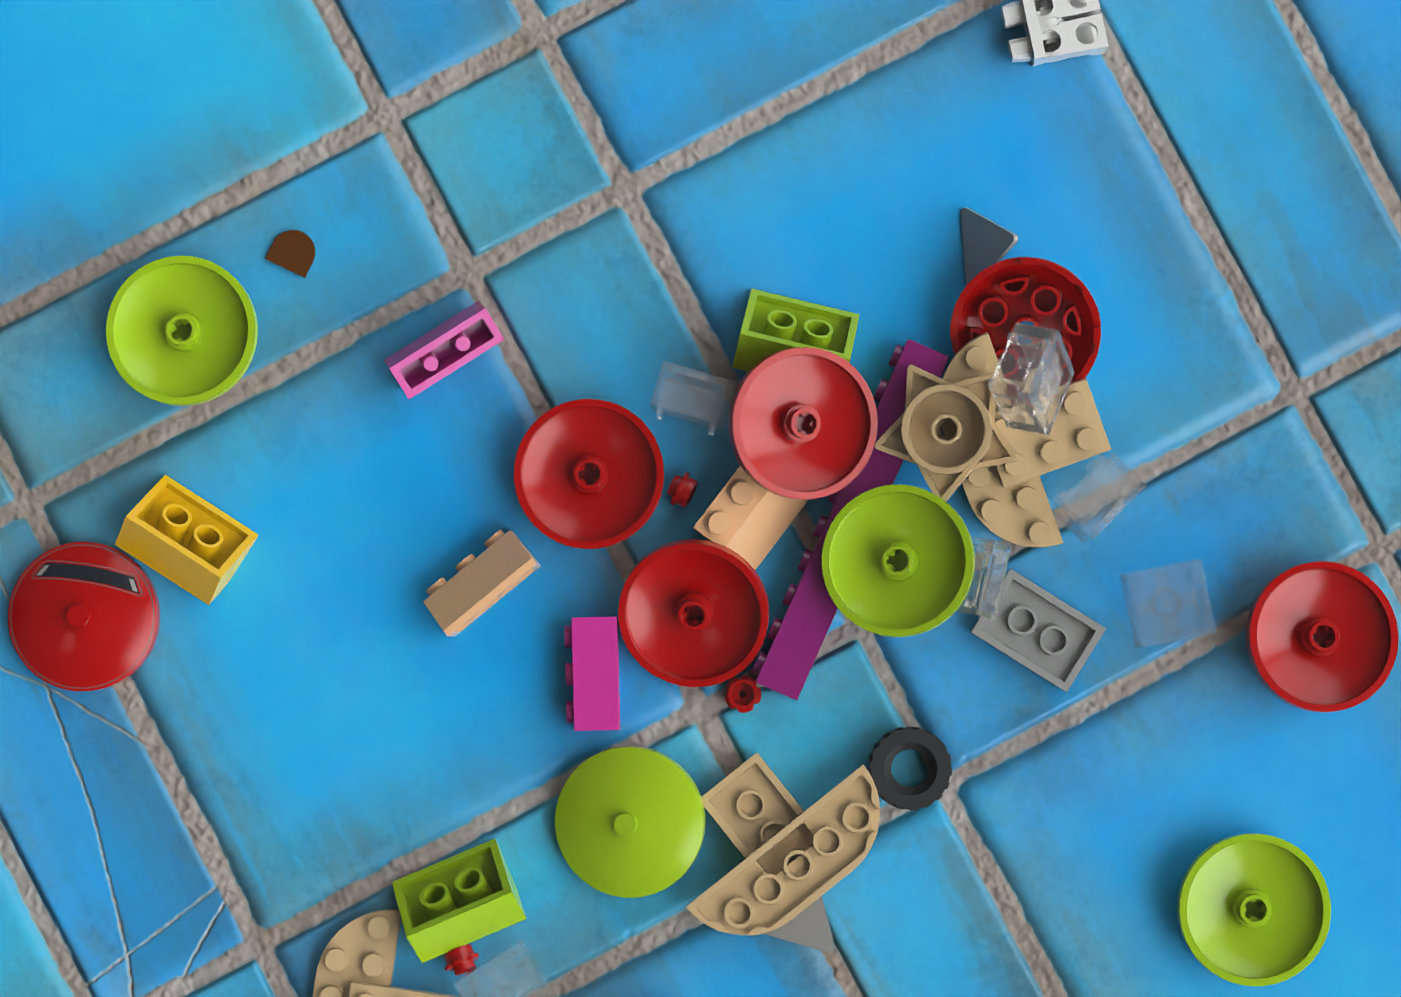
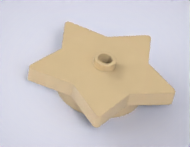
[874,365,1018,502]

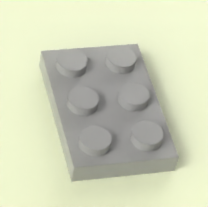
[970,569,1106,692]

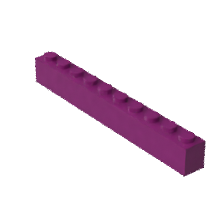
[752,339,949,700]

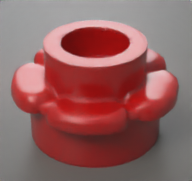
[667,472,699,508]
[725,676,761,713]
[443,944,479,976]

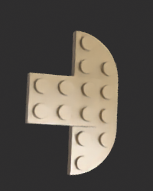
[942,332,1111,547]
[686,752,880,936]
[313,909,464,997]

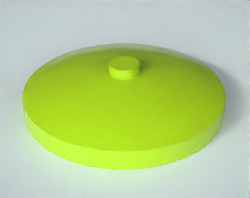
[106,256,258,406]
[822,485,975,637]
[555,746,706,898]
[1177,833,1331,987]

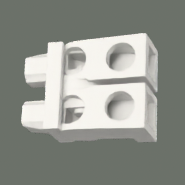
[1000,0,1109,66]

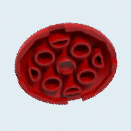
[950,257,1101,403]

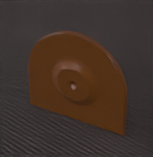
[265,230,316,278]

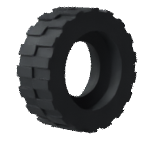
[868,726,952,811]

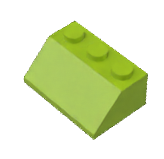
[732,288,860,372]
[392,839,527,963]

